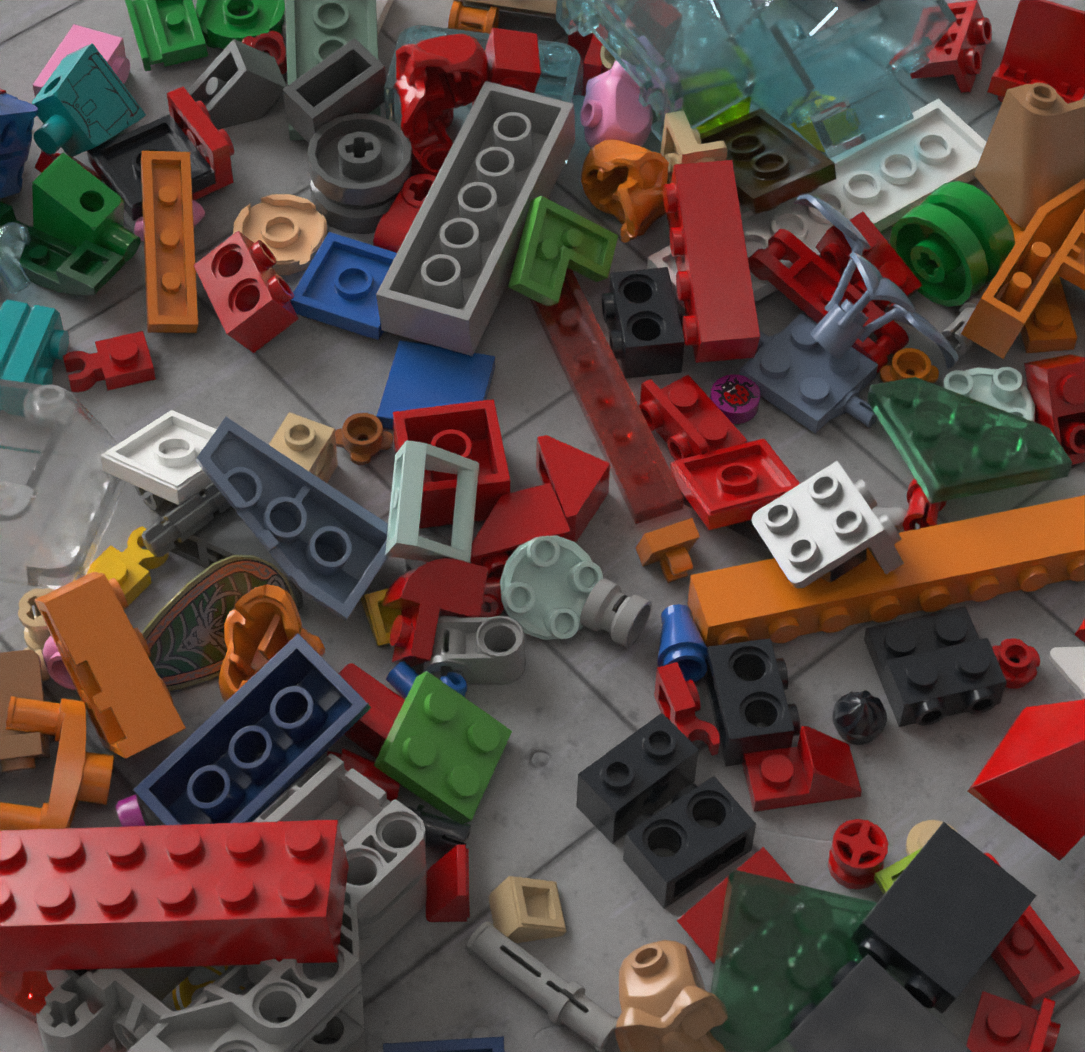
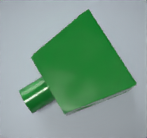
[32,152,141,262]

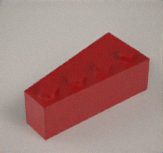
[663,160,760,363]

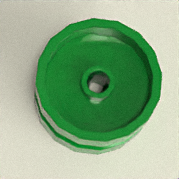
[890,181,1015,307]

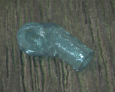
[0,222,31,294]

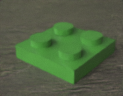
[373,671,512,824]

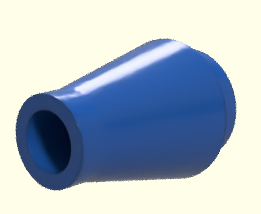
[657,604,707,682]

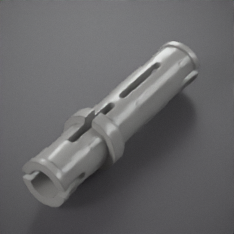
[466,921,618,1052]

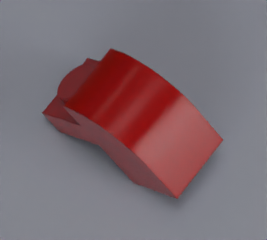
[382,558,488,667]

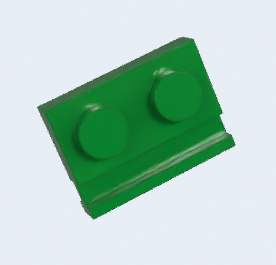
[125,0,208,72]

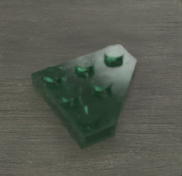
[867,377,1072,504]
[710,870,877,1052]

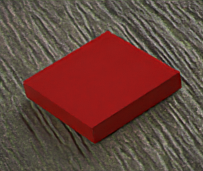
[670,439,800,530]

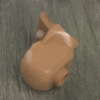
[615,940,729,1052]

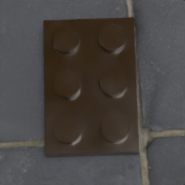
[700,108,837,215]

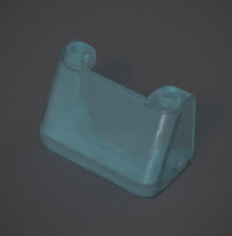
[556,0,757,142]

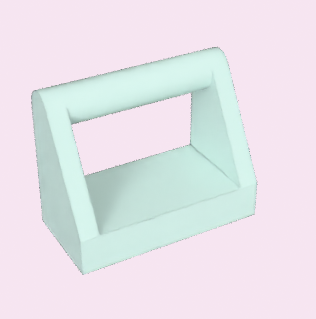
[385,440,479,563]

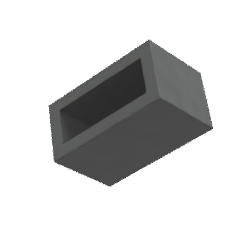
[282,38,388,143]

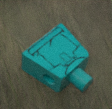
[32,43,146,157]

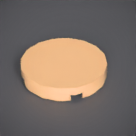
[233,194,328,275]

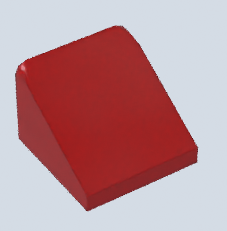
[426,845,470,922]

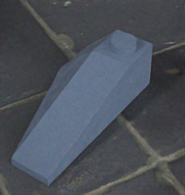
[196,417,388,621]

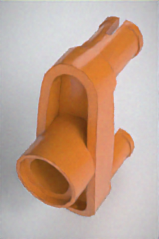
[0,696,114,831]

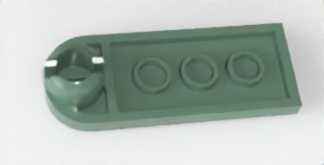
[285,0,381,140]

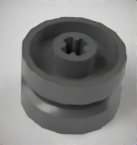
[307,113,413,234]

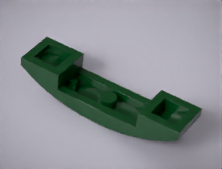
[0,201,125,296]

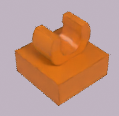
[635,518,700,583]

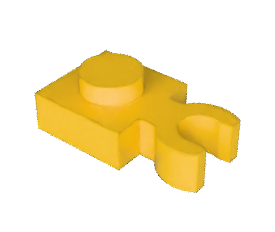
[75,526,169,610]

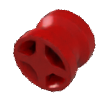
[828,819,888,890]

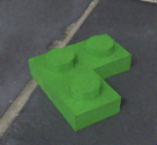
[508,195,618,307]

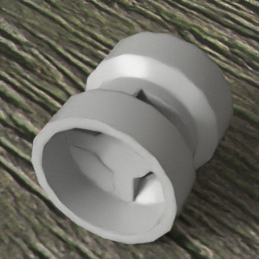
[580,578,652,648]

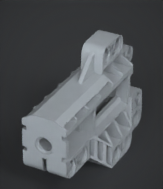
[36,753,427,1052]

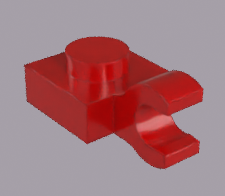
[654,662,720,756]

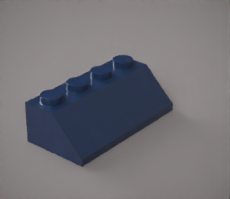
[133,634,371,825]

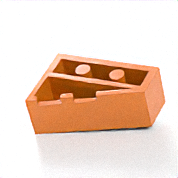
[35,572,186,759]

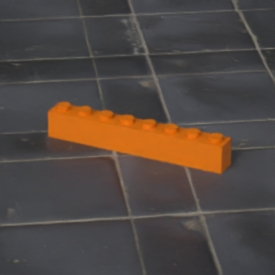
[687,495,1085,647]

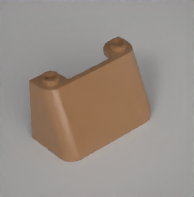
[974,83,1085,229]

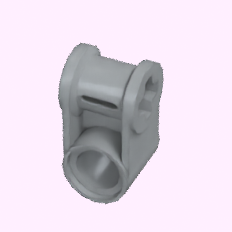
[423,616,526,685]

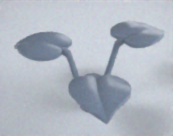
[794,194,959,369]

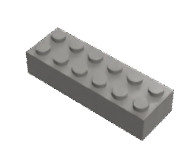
[376,81,575,356]

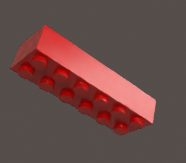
[0,820,349,972]

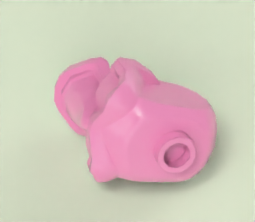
[580,59,677,148]

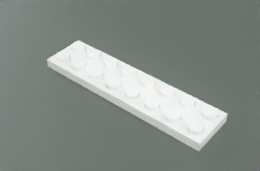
[647,98,986,309]

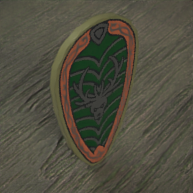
[141,555,295,691]

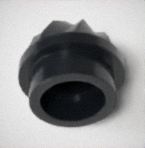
[832,690,887,745]

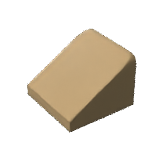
[489,876,567,943]

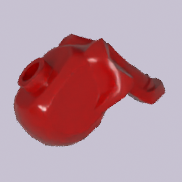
[394,34,490,141]

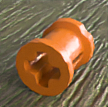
[448,0,500,46]

